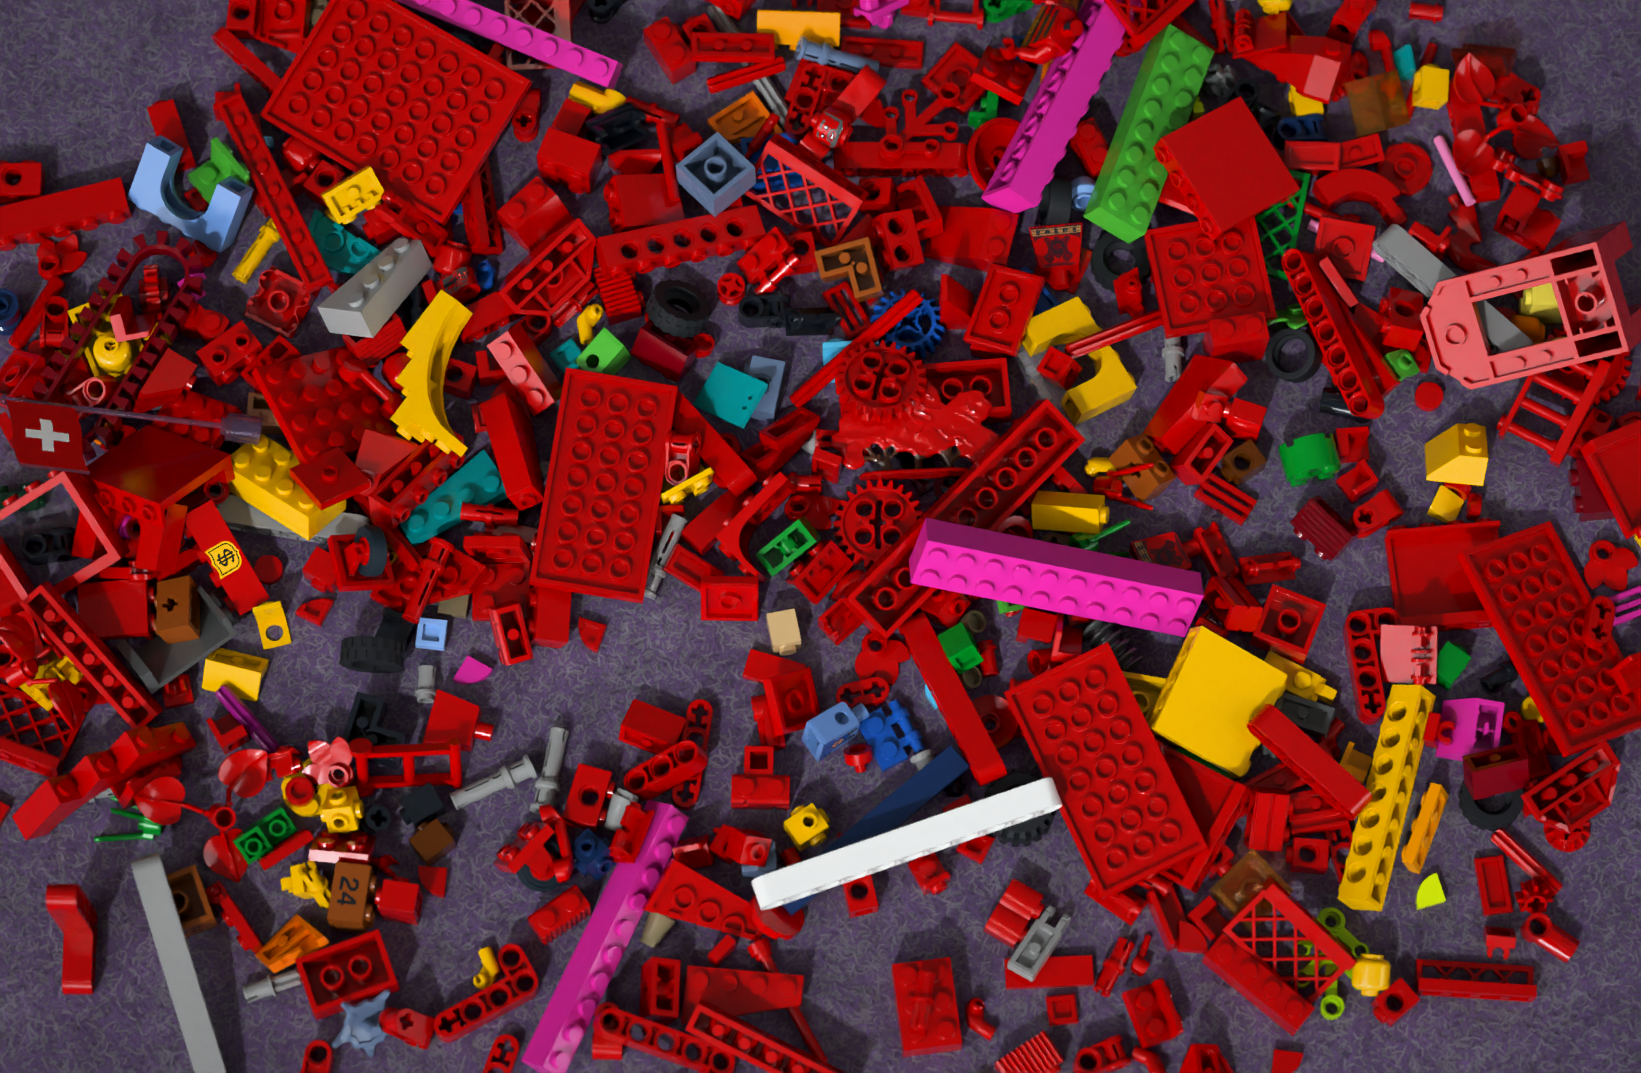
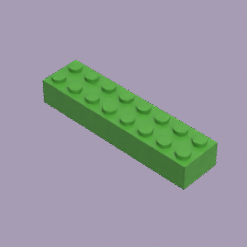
[1083,24,1214,244]

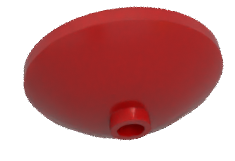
[967,117,1020,191]

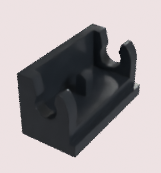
[586,102,650,156]

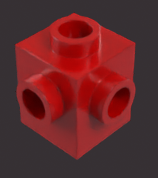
[919,588,971,629]

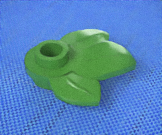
[1266,304,1308,329]

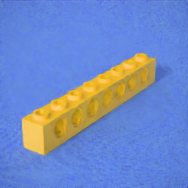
[1337,684,1436,911]

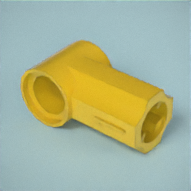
[568,81,626,117]

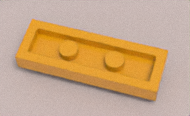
[1401,782,1449,874]

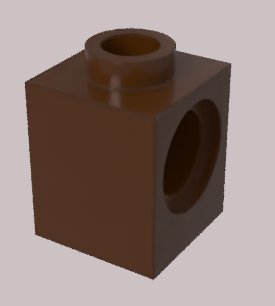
[1220,439,1267,487]

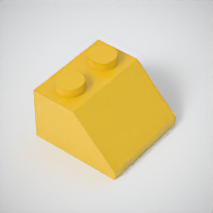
[1424,423,1488,486]

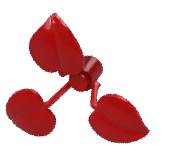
[1452,53,1560,176]
[0,615,85,731]
[134,749,268,882]

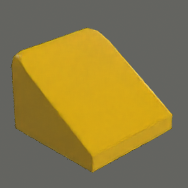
[1427,485,1464,523]

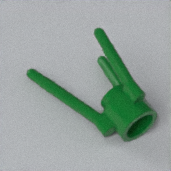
[1068,519,1131,557]
[94,797,164,842]

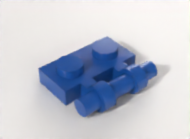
[859,699,926,773]

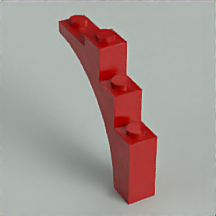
[12,722,197,840]

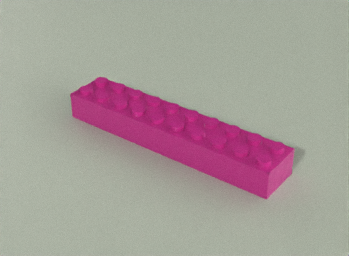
[981,0,1140,213]
[909,518,1204,637]

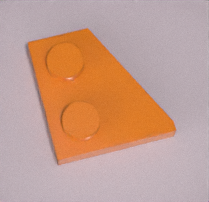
[707,91,783,144]
[255,914,330,974]

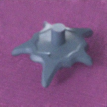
[332,990,390,1057]

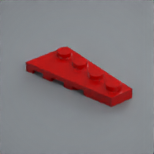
[681,965,805,1025]

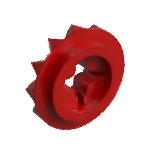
[1544,821,1591,852]

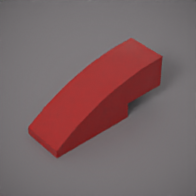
[739,406,820,483]
[681,489,754,557]

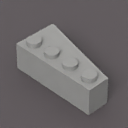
[317,238,432,338]

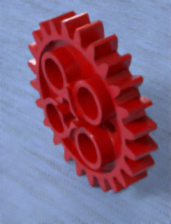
[1542,323,1632,407]
[835,340,927,424]
[833,479,924,570]

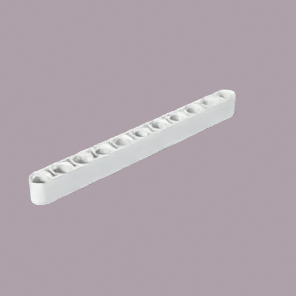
[751,777,1062,910]

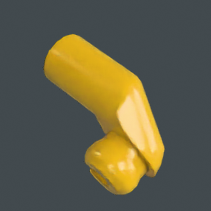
[577,303,604,345]
[1084,457,1123,482]
[473,946,500,990]

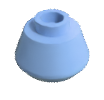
[1071,176,1096,212]

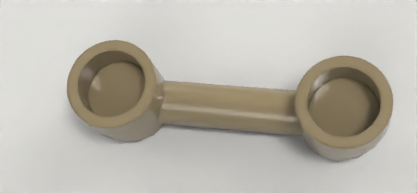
[956,610,986,689]

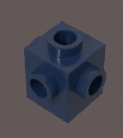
[570,828,616,881]

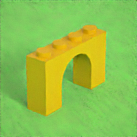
[1022,296,1137,426]

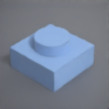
[415,617,448,651]

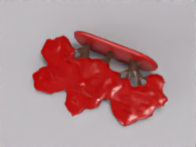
[830,383,999,481]

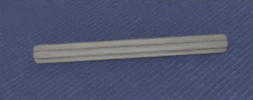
[708,4,801,131]

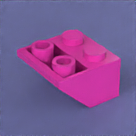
[1435,698,1505,762]

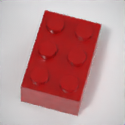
[295,929,400,1021]
[891,957,962,1057]

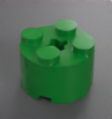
[1278,433,1342,488]

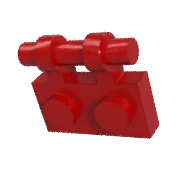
[737,226,801,295]

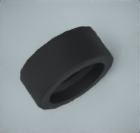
[1040,175,1072,226]
[1265,327,1323,383]

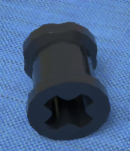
[359,805,391,835]

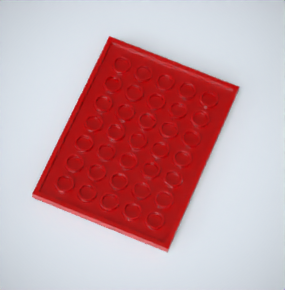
[259,0,532,226]

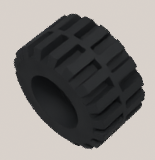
[983,768,1055,847]

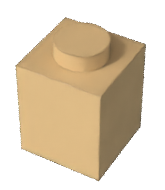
[766,608,801,656]

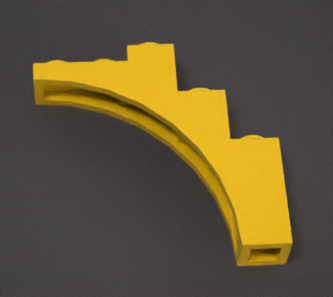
[390,290,473,457]

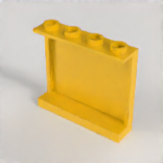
[1147,626,1288,779]

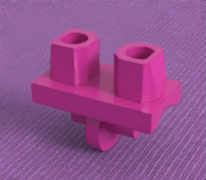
[853,0,909,29]

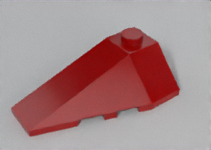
[1242,35,1352,104]

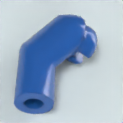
[470,260,496,300]

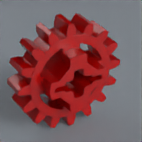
[138,264,171,323]

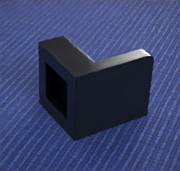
[375,607,417,652]

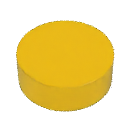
[1520,696,1544,724]

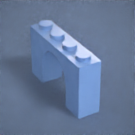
[127,135,254,253]

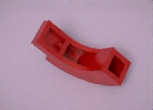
[1311,168,1407,229]

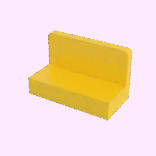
[202,647,269,702]

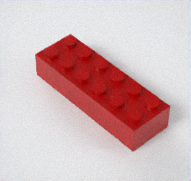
[838,358,1012,424]

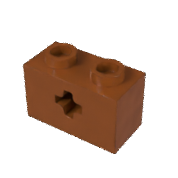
[1108,433,1176,502]
[153,575,200,645]

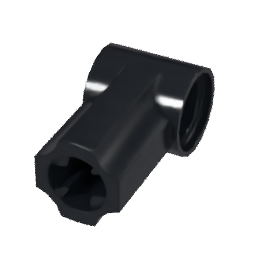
[1319,387,1372,423]

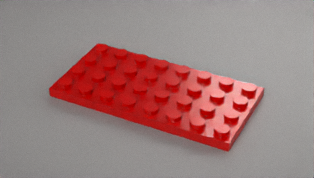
[529,367,678,604]
[1456,521,1641,758]
[1004,642,1208,900]

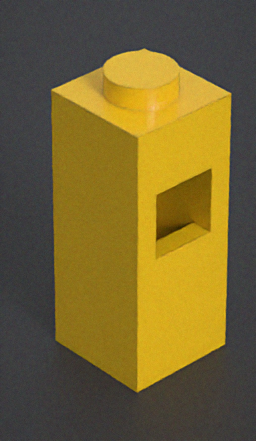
[1031,490,1110,534]

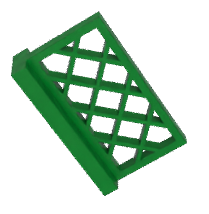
[1255,170,1310,280]

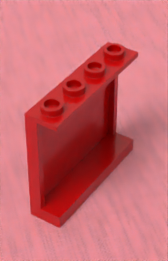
[1153,96,1300,242]
[1580,420,1641,540]
[80,425,235,528]
[1384,518,1501,632]
[1156,739,1252,894]

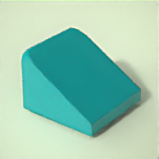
[1393,44,1416,81]

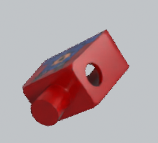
[1326,0,1378,48]

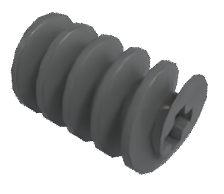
[1082,620,1144,672]

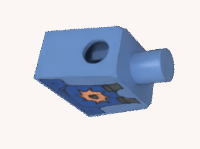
[801,701,869,762]

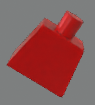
[423,689,495,752]

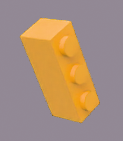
[757,9,840,50]

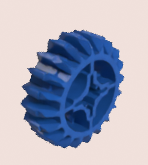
[870,287,945,360]

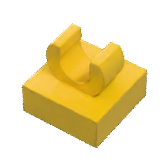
[280,864,314,899]

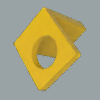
[252,601,292,650]

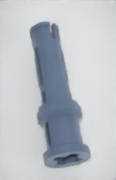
[795,36,879,73]

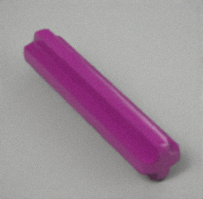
[215,684,280,754]

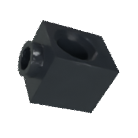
[398,782,446,830]

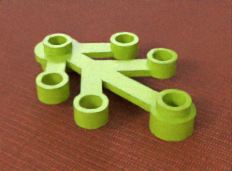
[1292,907,1369,1020]

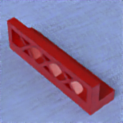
[461,156,503,255]
[1415,959,1537,1002]

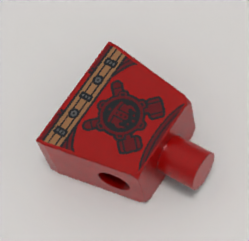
[1029,222,1083,290]
[1129,532,1202,571]

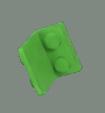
[188,137,250,205]

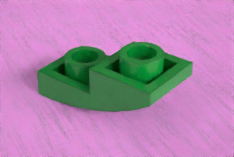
[233,804,297,865]

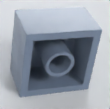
[676,132,756,217]

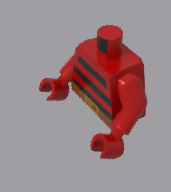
[999,0,1083,65]

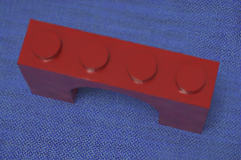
[71,503,188,574]

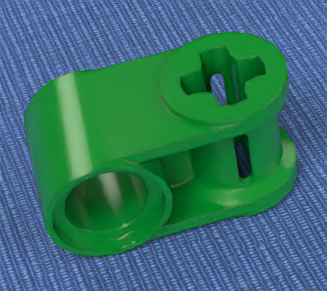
[983,0,1034,23]

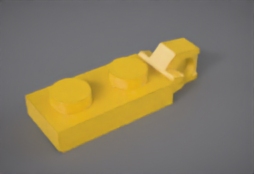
[1264,651,1337,705]

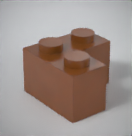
[814,237,885,302]

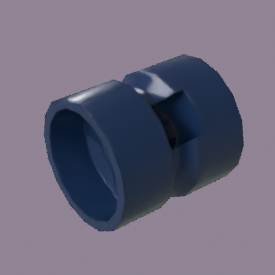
[0,288,24,336]

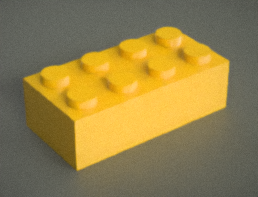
[228,432,346,541]

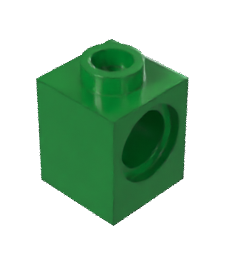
[937,622,984,675]
[1437,641,1471,691]

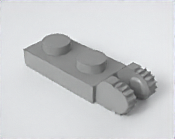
[1007,905,1072,982]

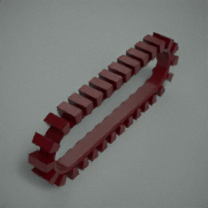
[26,230,205,462]

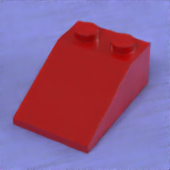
[923,206,1019,273]

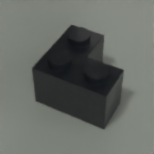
[343,692,407,770]

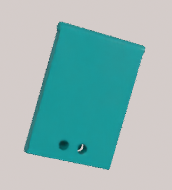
[693,361,769,429]

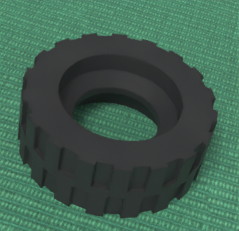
[1090,233,1151,293]
[646,279,711,338]
[339,636,405,674]
[1458,782,1524,831]

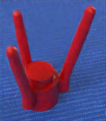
[1093,462,1155,511]

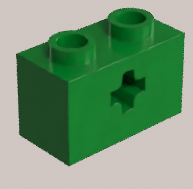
[755,516,822,577]

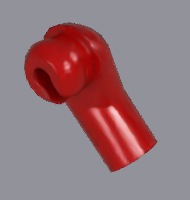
[965,997,997,1041]

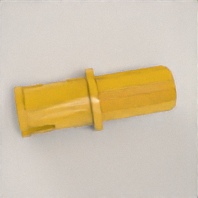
[298,861,331,909]

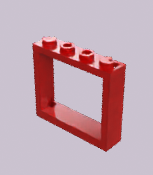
[0,470,130,601]

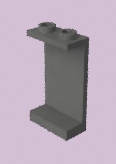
[115,586,237,694]

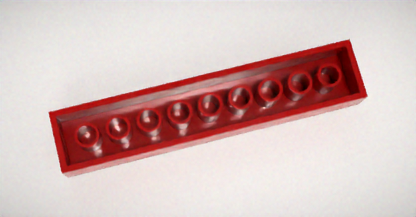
[839,398,1086,640]

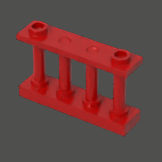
[1496,334,1611,468]

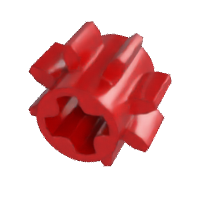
[1514,878,1553,914]

